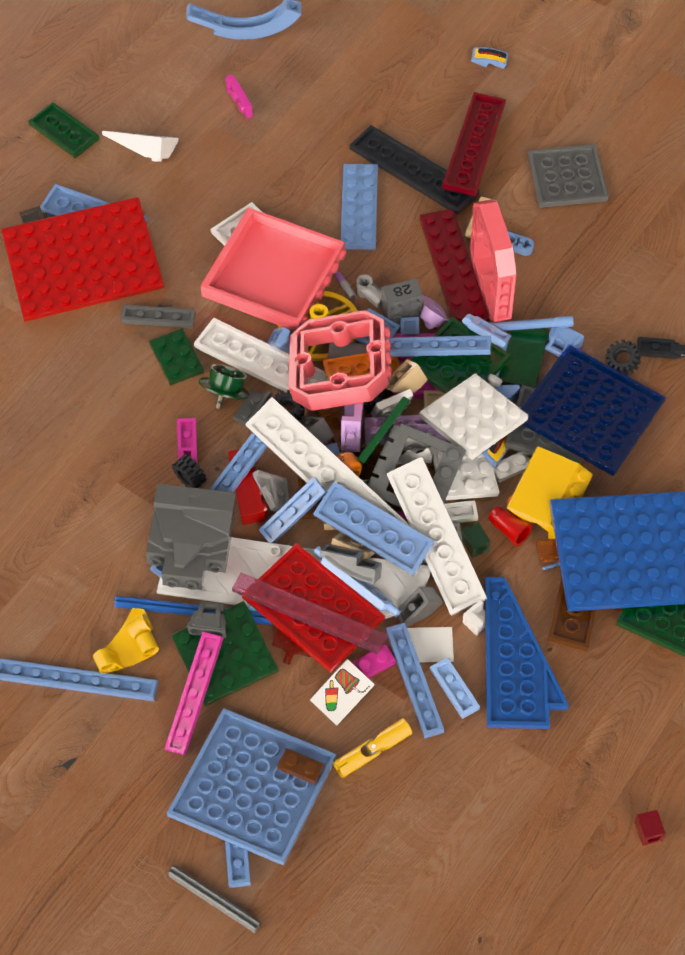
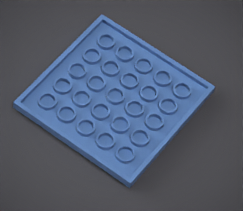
[167,708,337,866]

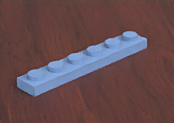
[388,335,492,357]
[386,623,444,739]

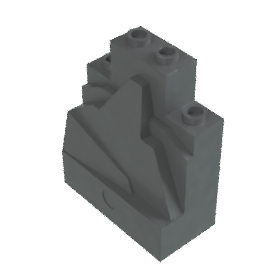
[146,484,236,590]

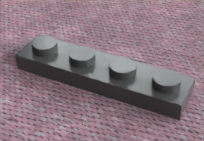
[121,305,196,329]

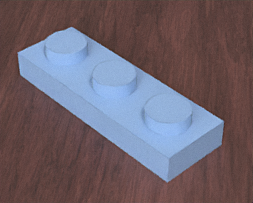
[430,657,480,719]

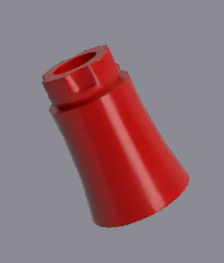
[488,506,532,547]

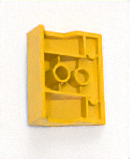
[507,446,593,541]

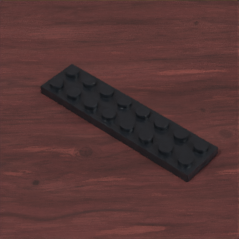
[350,125,479,215]

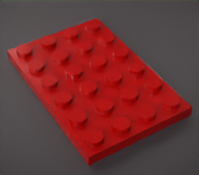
[242,543,385,673]

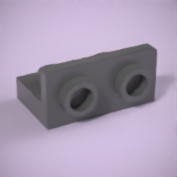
[234,389,271,426]

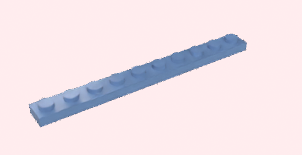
[150,433,268,578]

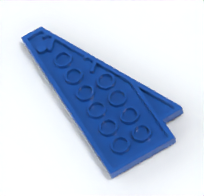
[485,577,569,729]

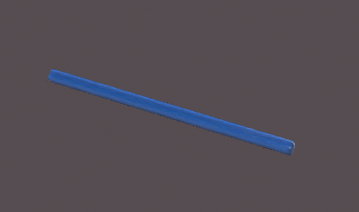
[114,596,273,625]

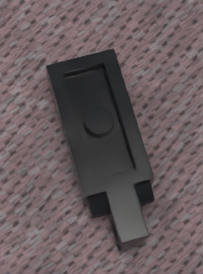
[637,337,685,359]

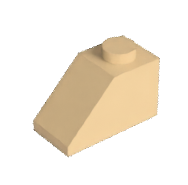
[386,359,428,392]

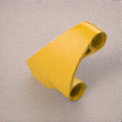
[93,608,159,673]

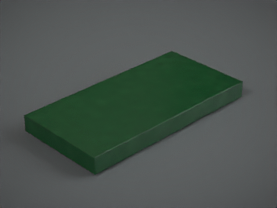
[28,102,100,159]
[499,328,549,389]
[358,396,410,464]

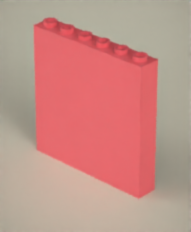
[201,207,346,331]

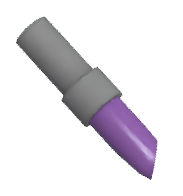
[336,272,356,299]

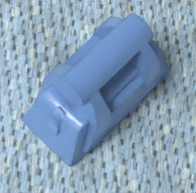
[545,327,584,359]

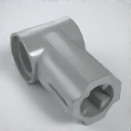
[357,274,382,309]

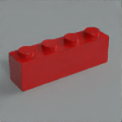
[228,449,268,525]

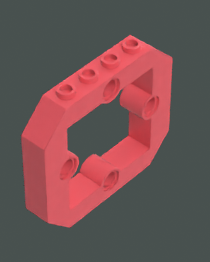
[470,200,517,322]
[289,310,392,411]

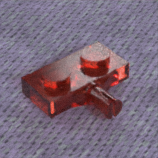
[272,628,311,665]

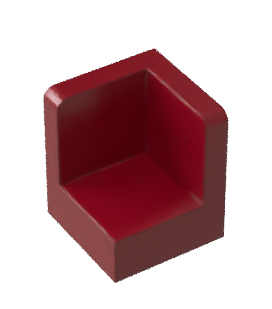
[634,810,666,846]

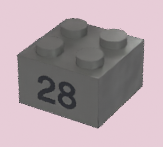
[382,278,423,324]

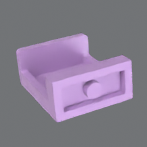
[341,402,364,452]

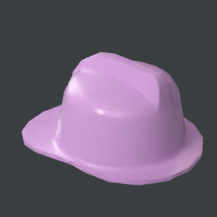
[420,296,449,330]

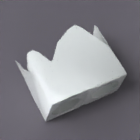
[397,433,433,464]

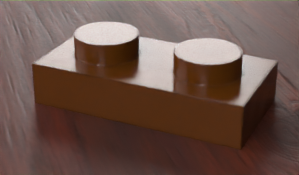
[277,748,324,785]

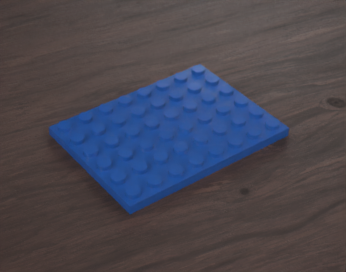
[549,492,685,612]

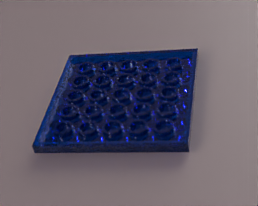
[521,344,666,476]

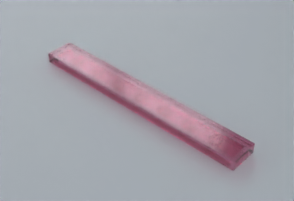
[232,572,387,655]

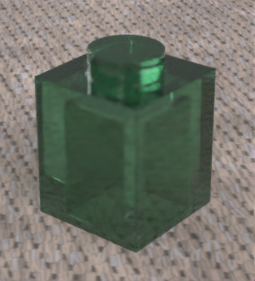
[462,523,491,558]

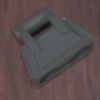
[187,601,227,639]

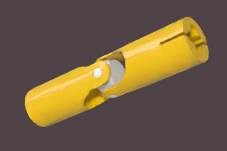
[333,718,412,778]

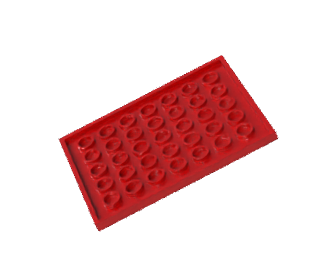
[1,197,164,322]

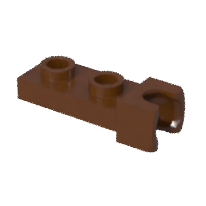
[316,407,342,446]

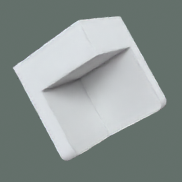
[463,600,485,636]

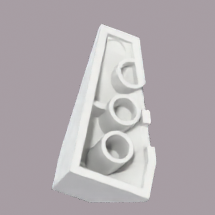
[102,131,178,162]

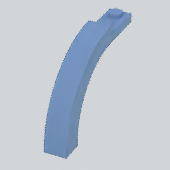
[186,0,301,39]

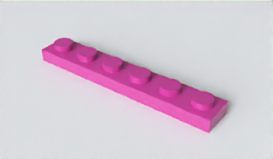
[164,632,223,756]

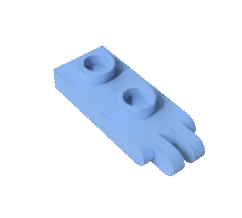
[462,314,511,348]

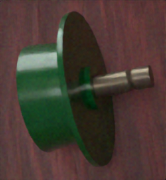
[199,364,249,409]

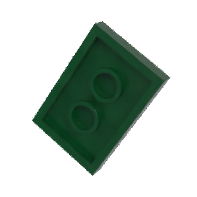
[149,328,204,386]

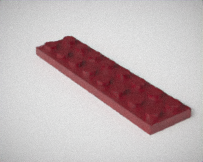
[442,92,506,196]
[420,209,490,325]

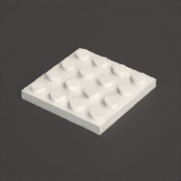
[420,374,528,460]

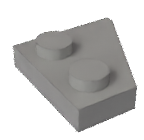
[253,470,289,512]

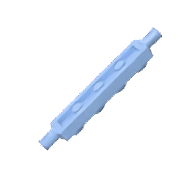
[314,546,401,617]

